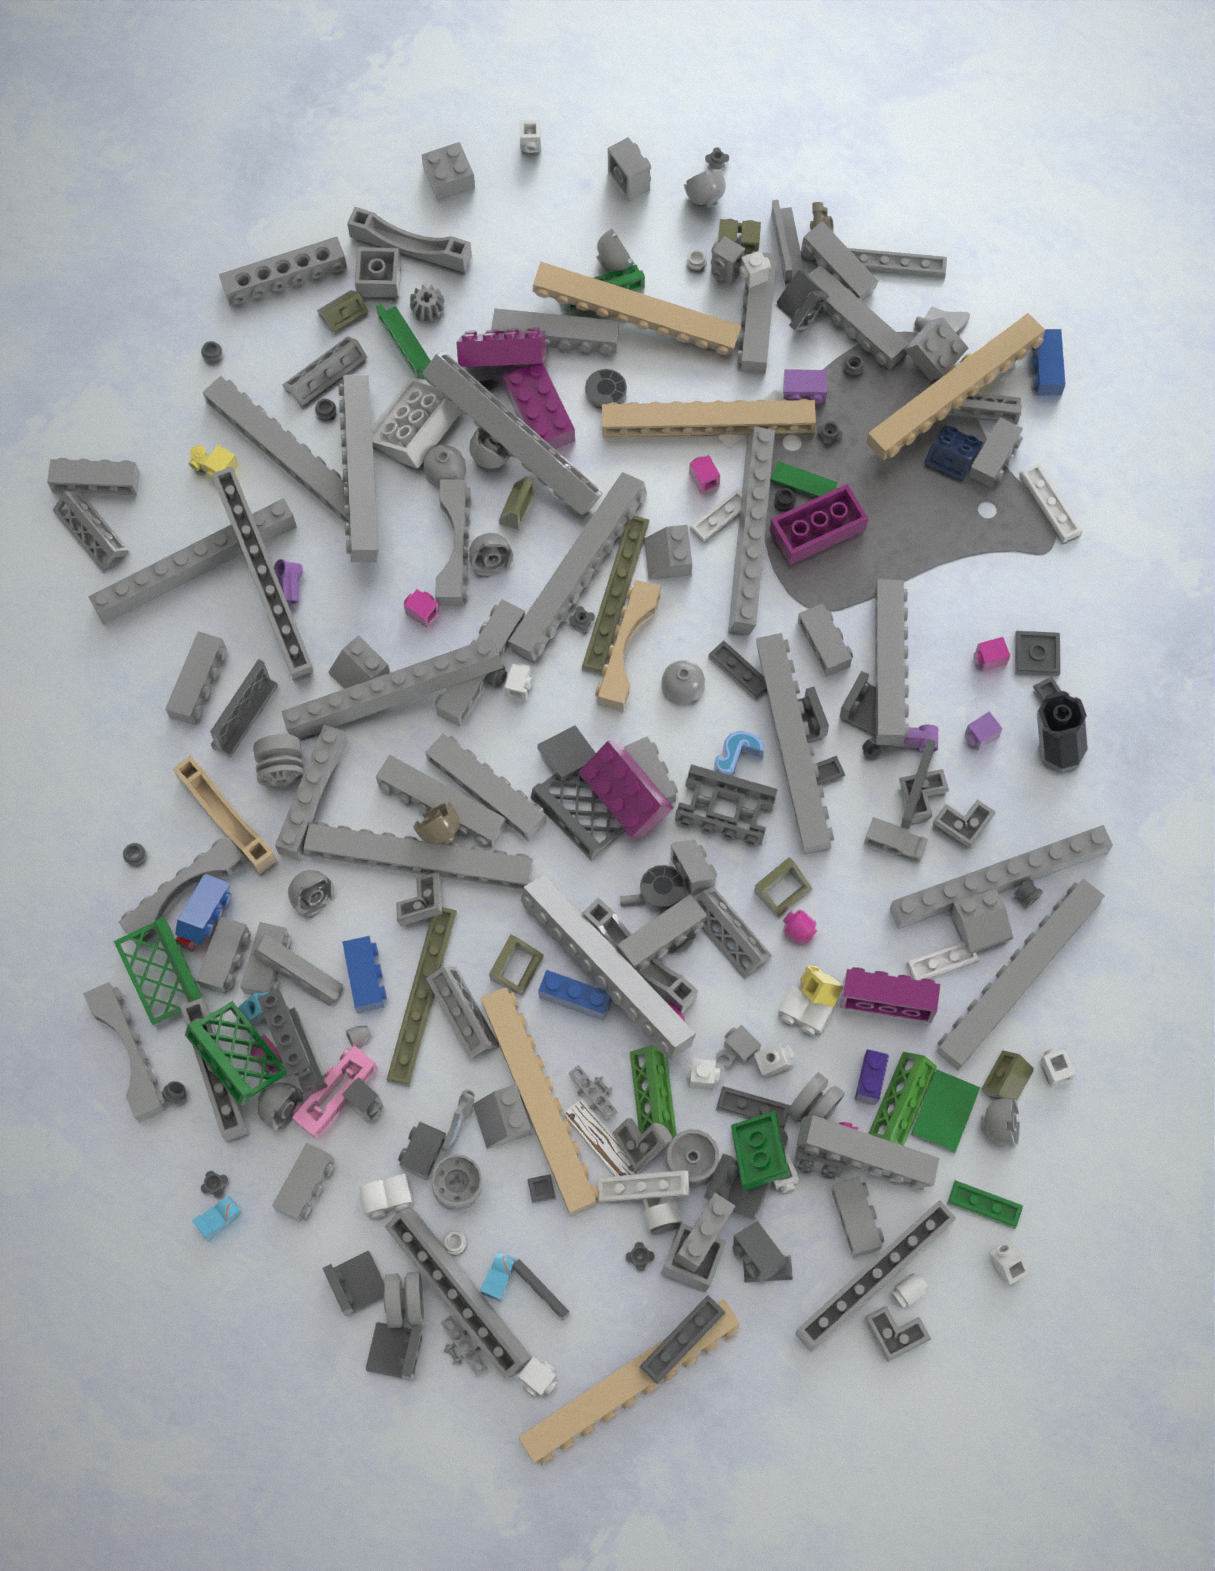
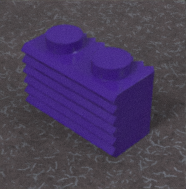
[854,1049,889,1105]

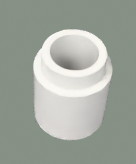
[891,1273,928,1308]

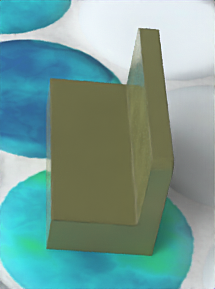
[317,290,368,332]
[981,1050,1034,1101]

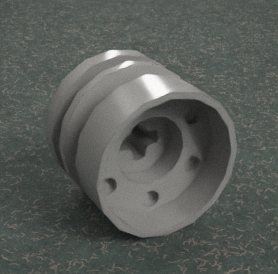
[253,734,304,787]
[431,1154,482,1210]

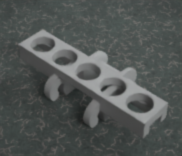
[569,1065,618,1121]
[441,1315,488,1376]

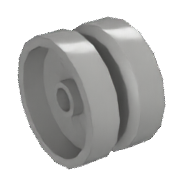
[787,1072,845,1121]
[667,1129,719,1187]
[384,1271,424,1329]

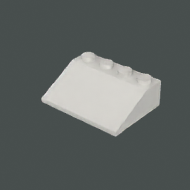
[372,377,461,469]

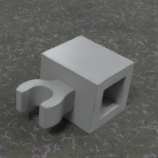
[715,1025,761,1069]

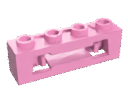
[292,1046,377,1140]

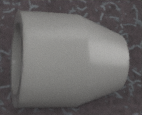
[346,1026,371,1047]

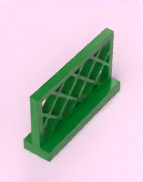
[113,916,203,1025]
[185,1001,287,1107]

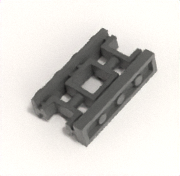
[675,764,778,846]
[258,989,328,1097]

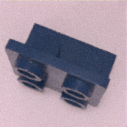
[924,425,983,481]

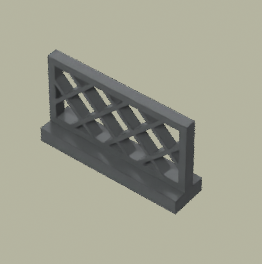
[210,659,278,758]
[530,772,625,860]

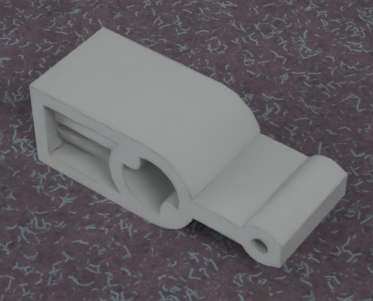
[864,817,928,861]

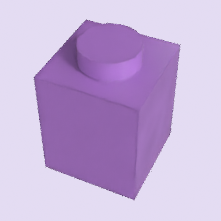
[965,711,1003,750]

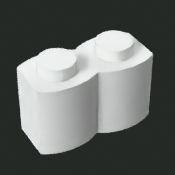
[778,986,833,1036]
[359,1174,414,1219]

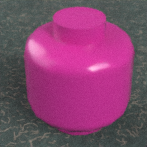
[783,910,817,944]

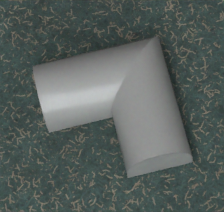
[899,769,949,823]
[932,799,996,848]
[396,872,442,926]
[612,1118,672,1171]
[864,1306,931,1362]

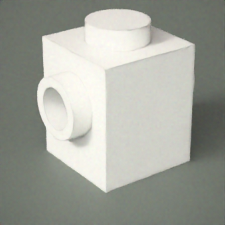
[520,120,541,153]
[739,250,771,288]
[754,1042,795,1077]
[686,1058,720,1090]
[989,1240,1030,1284]
[518,1357,557,1398]

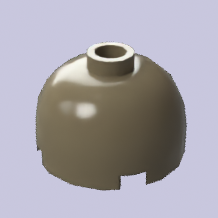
[413,802,460,845]

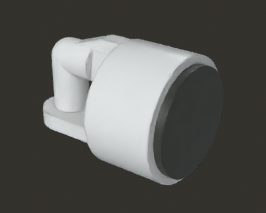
[643,1197,683,1234]

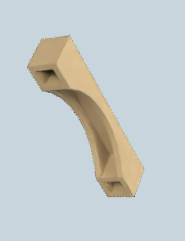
[595,580,661,712]
[173,755,277,875]

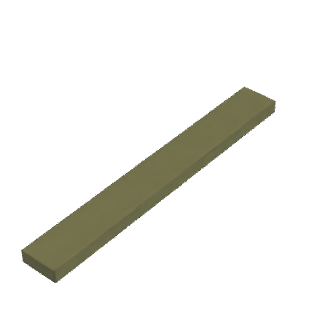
[582,516,650,675]
[386,907,457,1087]

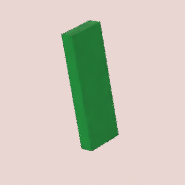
[770,461,838,498]
[947,1180,1024,1229]

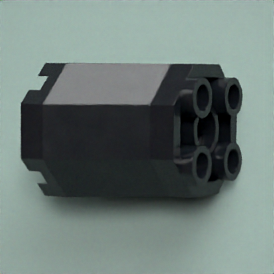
[1037,691,1088,772]

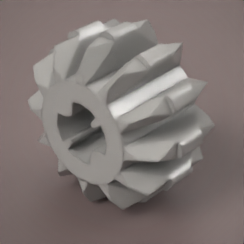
[409,284,445,321]

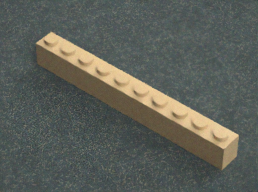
[532,262,741,355]
[866,313,1045,461]
[602,399,816,437]
[480,987,599,1216]
[518,1299,740,1465]

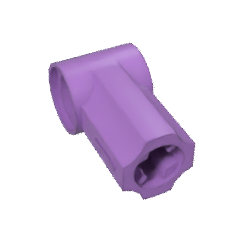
[274,559,303,604]
[894,724,939,752]

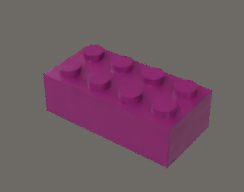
[456,327,547,367]
[503,363,575,449]
[769,484,868,565]
[579,741,674,839]
[839,967,941,1023]

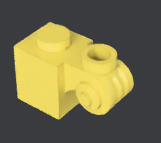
[188,445,239,481]
[800,965,844,1007]

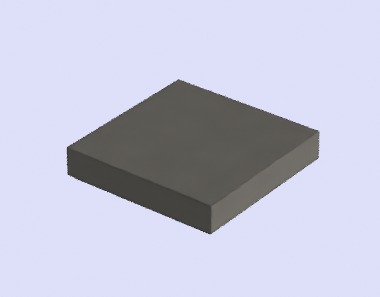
[1015,631,1060,676]
[537,725,596,781]

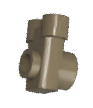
[810,202,834,232]

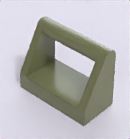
[499,477,534,530]
[754,857,812,917]
[489,934,544,995]

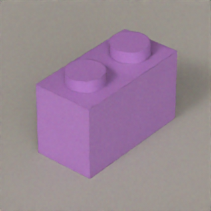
[783,369,827,404]

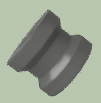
[1014,879,1043,908]

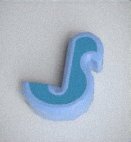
[714,731,764,776]

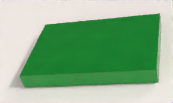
[910,1069,981,1153]
[731,1111,789,1190]

